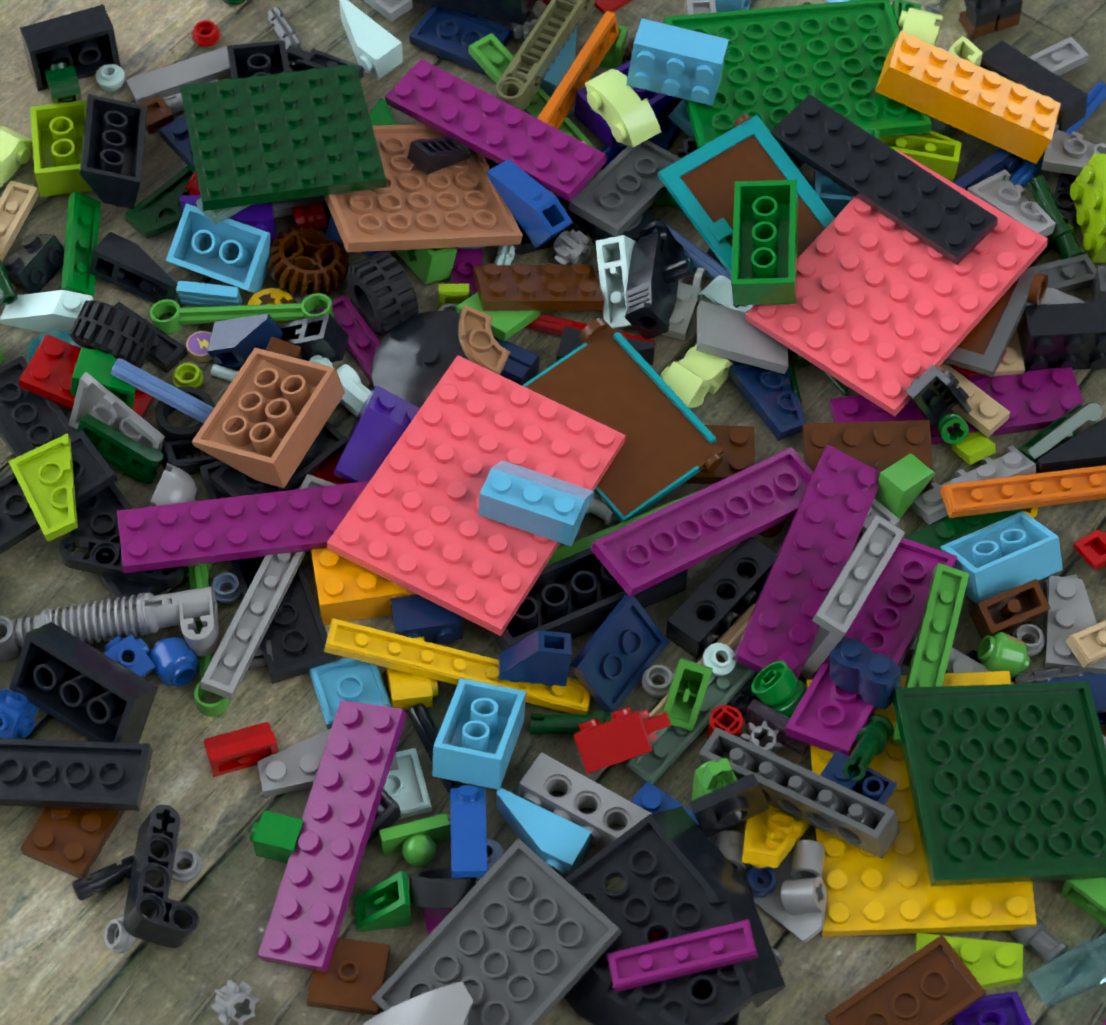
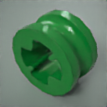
[937,412,969,444]

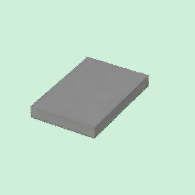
[697,301,788,374]

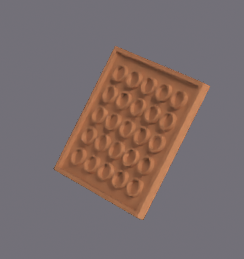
[323,124,523,252]

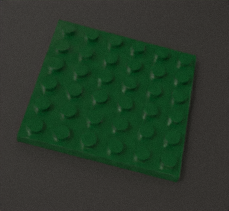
[180,64,386,211]
[892,681,1106,886]

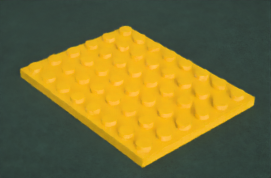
[807,671,1037,937]

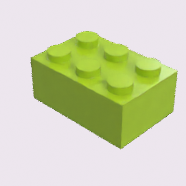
[30,100,93,197]
[1070,153,1106,263]

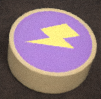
[186,331,213,362]

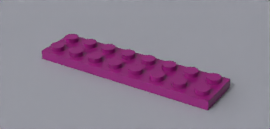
[384,59,607,202]
[829,367,1086,445]
[732,445,880,679]
[590,447,814,597]
[117,481,369,573]
[785,537,957,757]
[258,700,407,972]

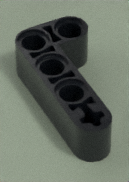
[123,804,199,948]

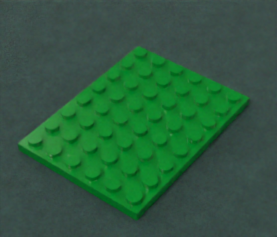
[664,0,932,149]

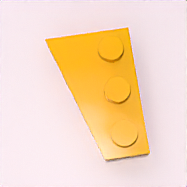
[742,805,810,868]

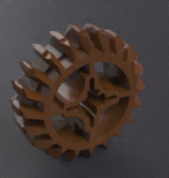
[267,225,349,297]

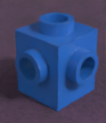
[104,634,155,678]
[0,689,38,739]

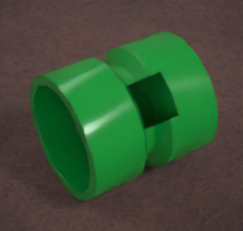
[751,661,808,725]

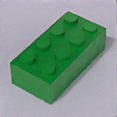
[731,180,798,305]

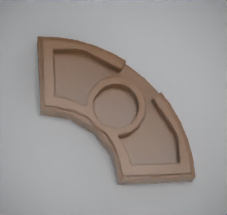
[458,305,510,375]

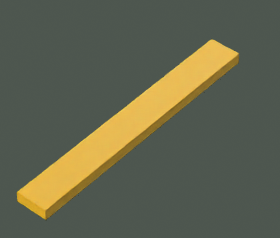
[324,618,591,714]

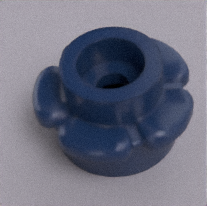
[743,865,777,898]

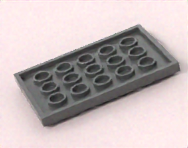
[372,838,622,1025]

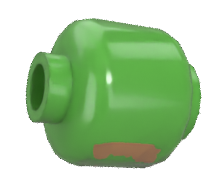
[977,631,1030,679]

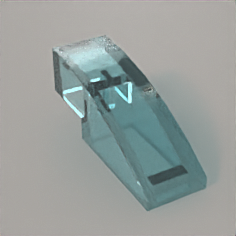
[1027,933,1106,1007]

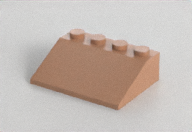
[192,348,345,488]

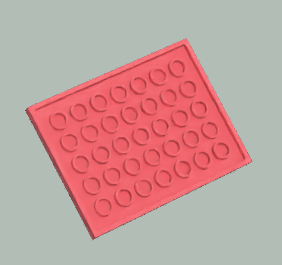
[746,150,1048,416]
[327,355,626,636]

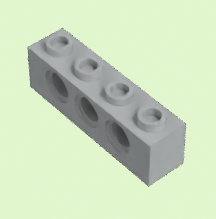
[519,752,652,847]

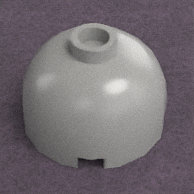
[149,463,197,507]

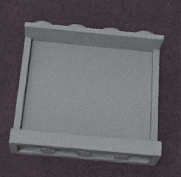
[800,514,905,680]

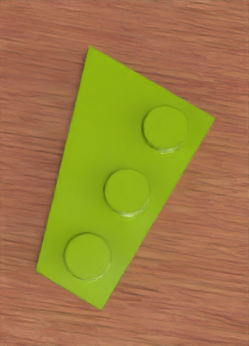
[8,433,78,542]
[914,933,1023,990]

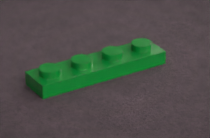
[61,191,101,297]

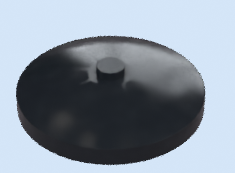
[372,311,469,408]

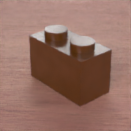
[969,579,1051,640]

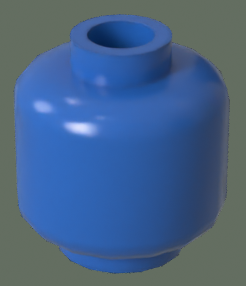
[149,637,199,687]

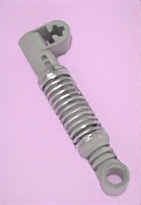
[0,586,220,661]

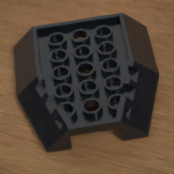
[564,807,786,1025]

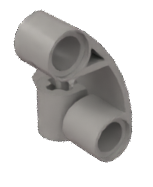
[715,831,827,943]
[362,981,473,1025]

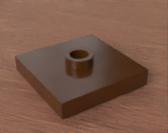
[307,937,391,1016]

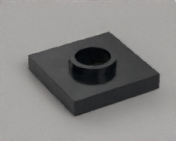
[689,773,770,837]

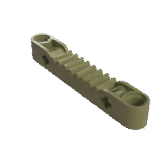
[496,0,596,112]

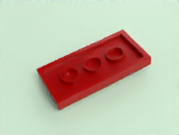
[19,334,155,419]

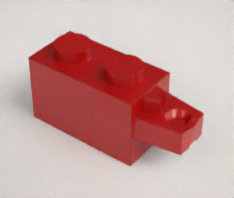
[573,706,672,774]

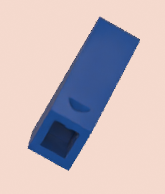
[486,159,573,248]

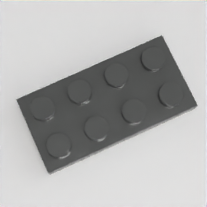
[569,140,681,237]

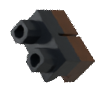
[959,0,1023,40]

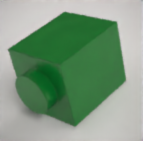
[250,810,304,863]

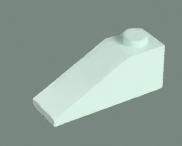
[340,0,403,80]
[596,235,637,329]
[0,290,93,333]

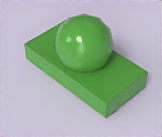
[379,813,451,867]

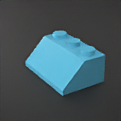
[166,203,270,293]
[479,460,594,546]
[940,511,1063,604]

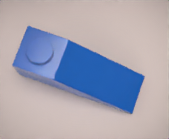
[451,785,487,878]

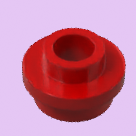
[192,20,221,47]

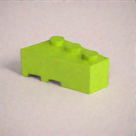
[879,130,962,182]

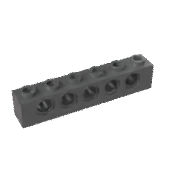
[698,727,900,859]

